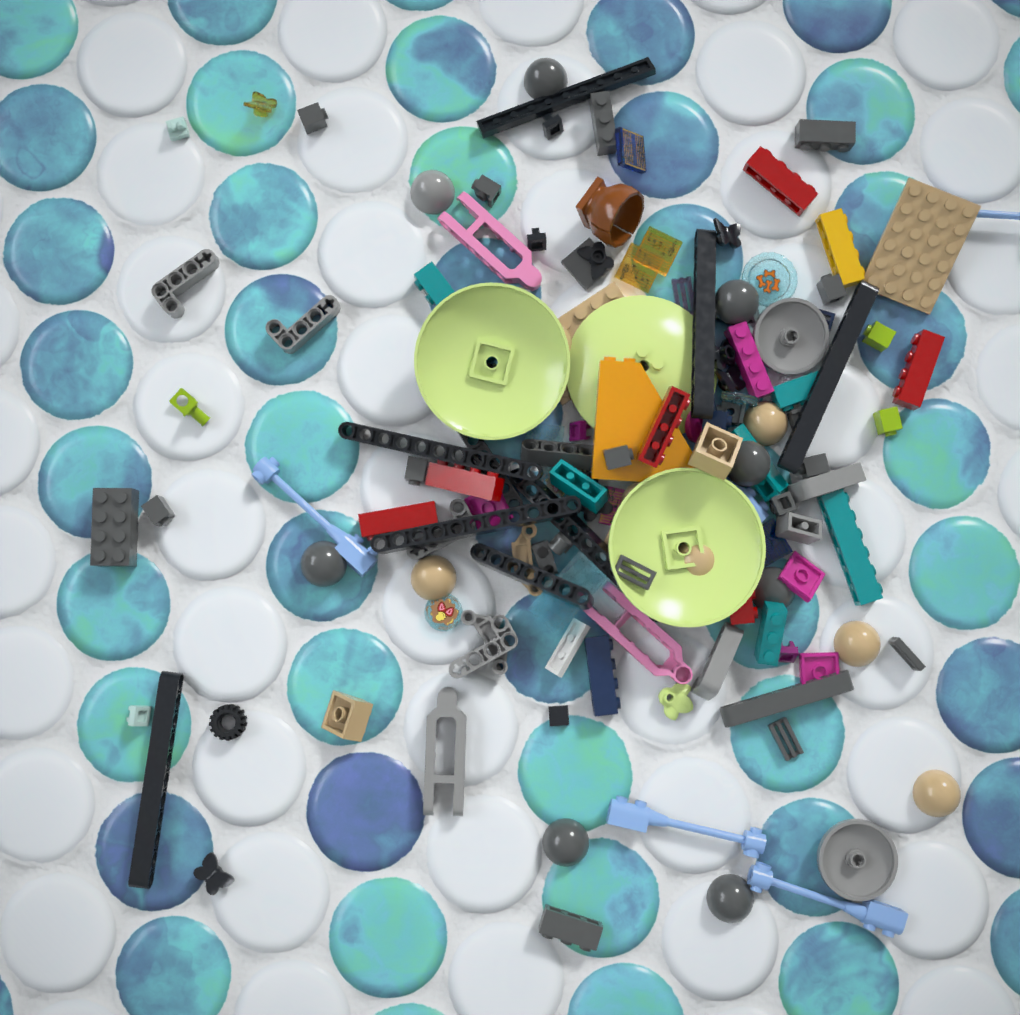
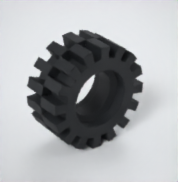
[209,704,248,741]

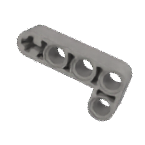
[151,249,220,318]
[265,295,341,354]
[787,462,866,504]
[406,498,476,560]
[449,615,518,679]
[691,622,744,701]

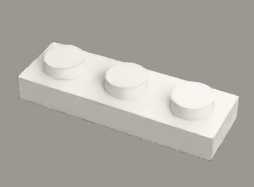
[545,618,591,678]

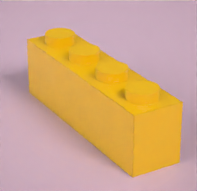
[815,208,865,288]

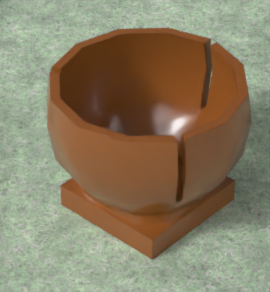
[575,176,644,248]

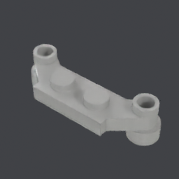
[461,610,510,675]

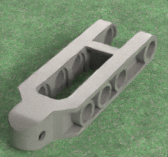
[423,687,467,816]

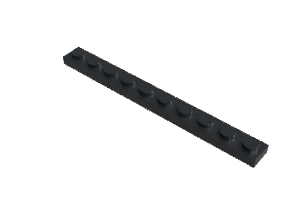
[476,57,656,139]

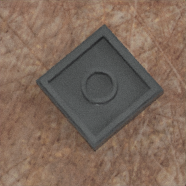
[561,237,614,291]

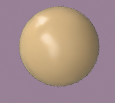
[742,401,788,446]
[678,543,714,576]
[411,555,457,601]
[834,621,881,667]
[913,770,961,817]

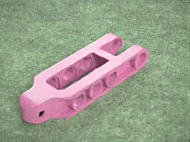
[437,191,542,291]
[583,582,693,684]

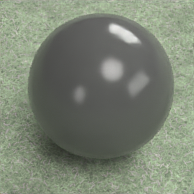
[524,58,568,99]
[715,279,759,325]
[728,440,771,487]
[300,541,347,587]
[752,567,795,610]
[542,818,589,867]
[706,874,754,923]

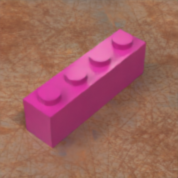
[724,321,774,402]

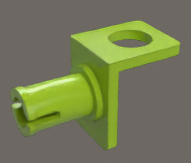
[169,388,211,427]

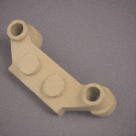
[511,524,542,596]

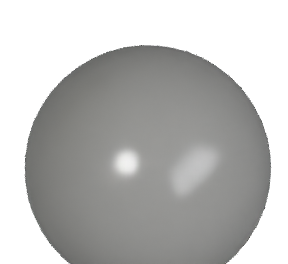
[410,170,455,214]

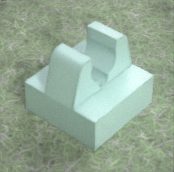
[165,117,190,141]
[126,705,151,726]

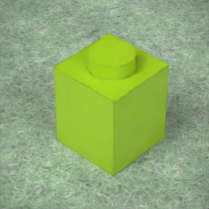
[862,321,896,352]
[873,406,903,437]

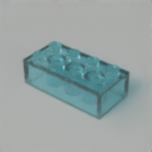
[528,551,608,635]

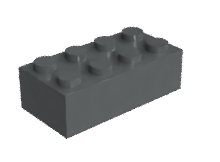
[90,488,139,567]

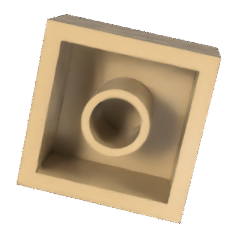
[688,422,743,480]

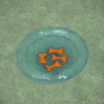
[742,252,798,307]

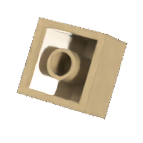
[321,690,373,742]

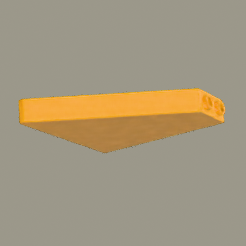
[591,357,695,482]

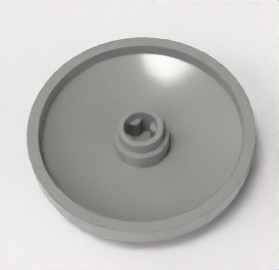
[753,298,829,375]
[817,819,898,901]

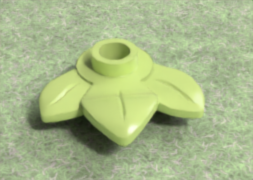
[658,683,693,720]

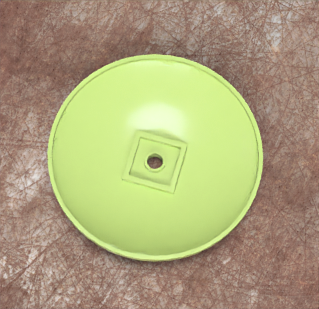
[414,282,570,440]
[567,295,717,434]
[608,468,766,627]

